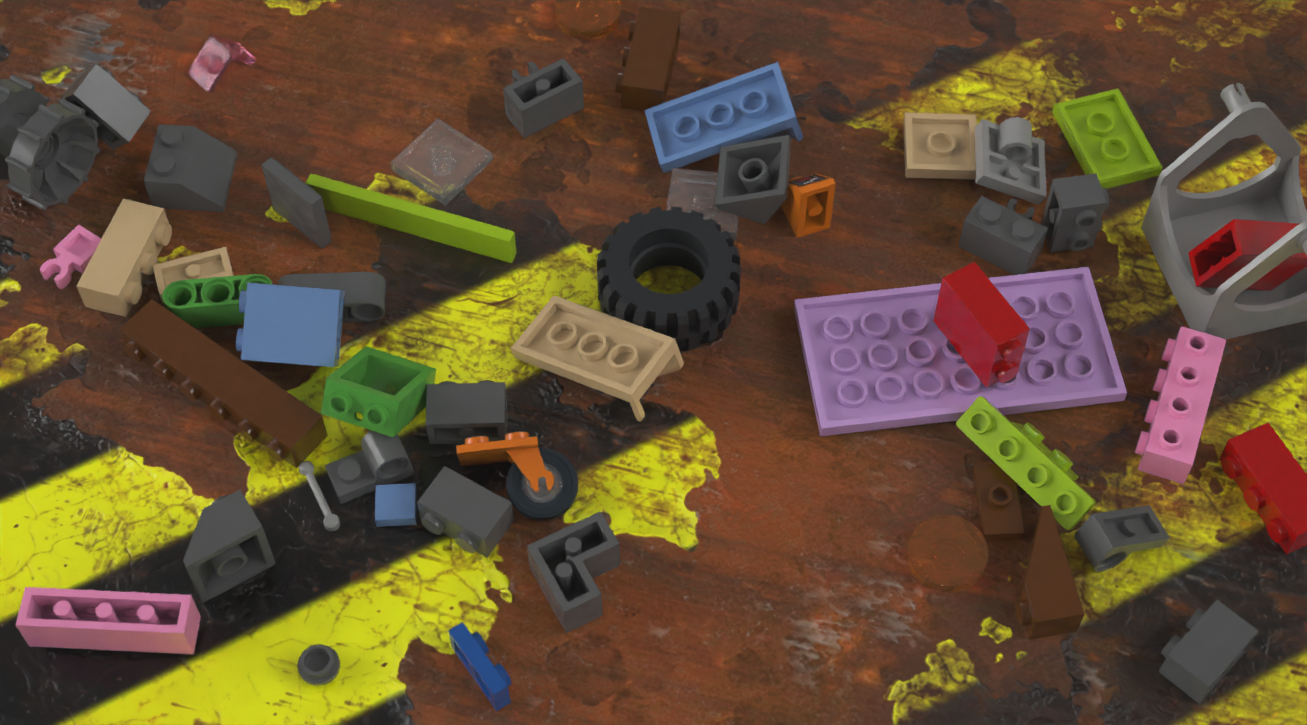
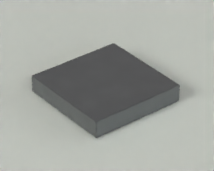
[261,158,332,249]

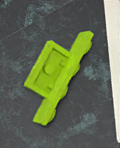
[956,396,1095,530]

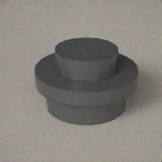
[298,644,340,686]

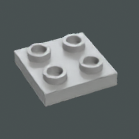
[975,117,1047,205]

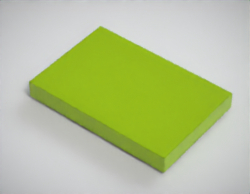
[1052,88,1163,189]

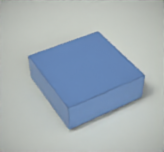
[375,483,417,527]

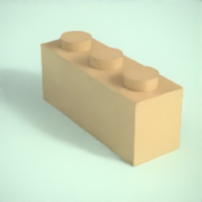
[77,199,172,317]

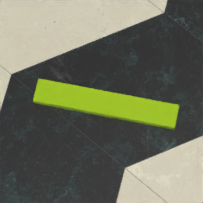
[306,174,517,263]

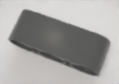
[278,272,386,323]

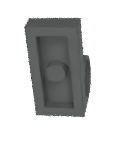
[325,430,414,504]
[1075,505,1170,572]

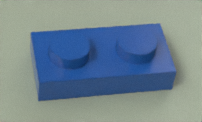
[448,622,512,711]

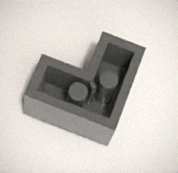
[527,511,620,633]

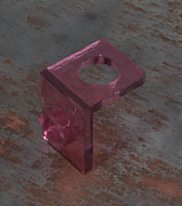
[188,34,256,92]

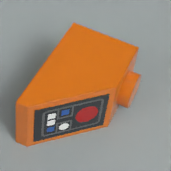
[781,173,836,238]

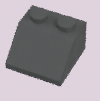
[144,124,237,212]
[183,490,276,603]

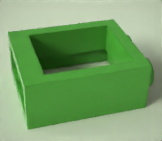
[321,346,436,437]

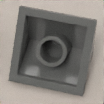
[715,135,791,224]

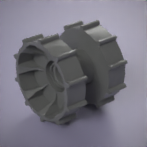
[0,74,100,211]

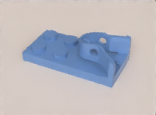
[644,62,803,173]

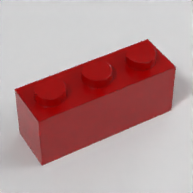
[1219,422,1307,554]

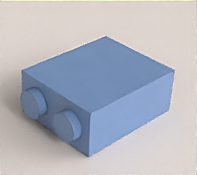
[236,283,345,367]

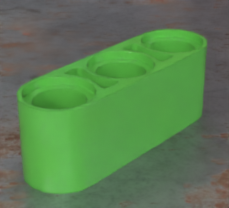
[162,274,272,329]

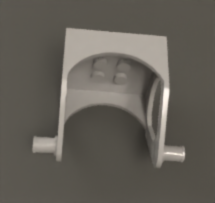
[1141,83,1307,339]

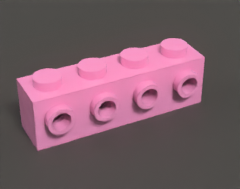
[1135,326,1227,485]
[16,587,201,654]

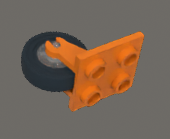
[456,432,578,521]

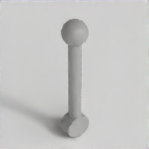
[299,461,340,531]

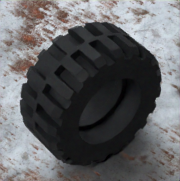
[597,206,741,351]

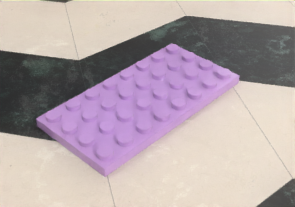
[794,267,1127,436]

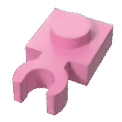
[40,224,101,289]

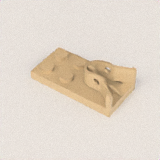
[511,295,684,421]

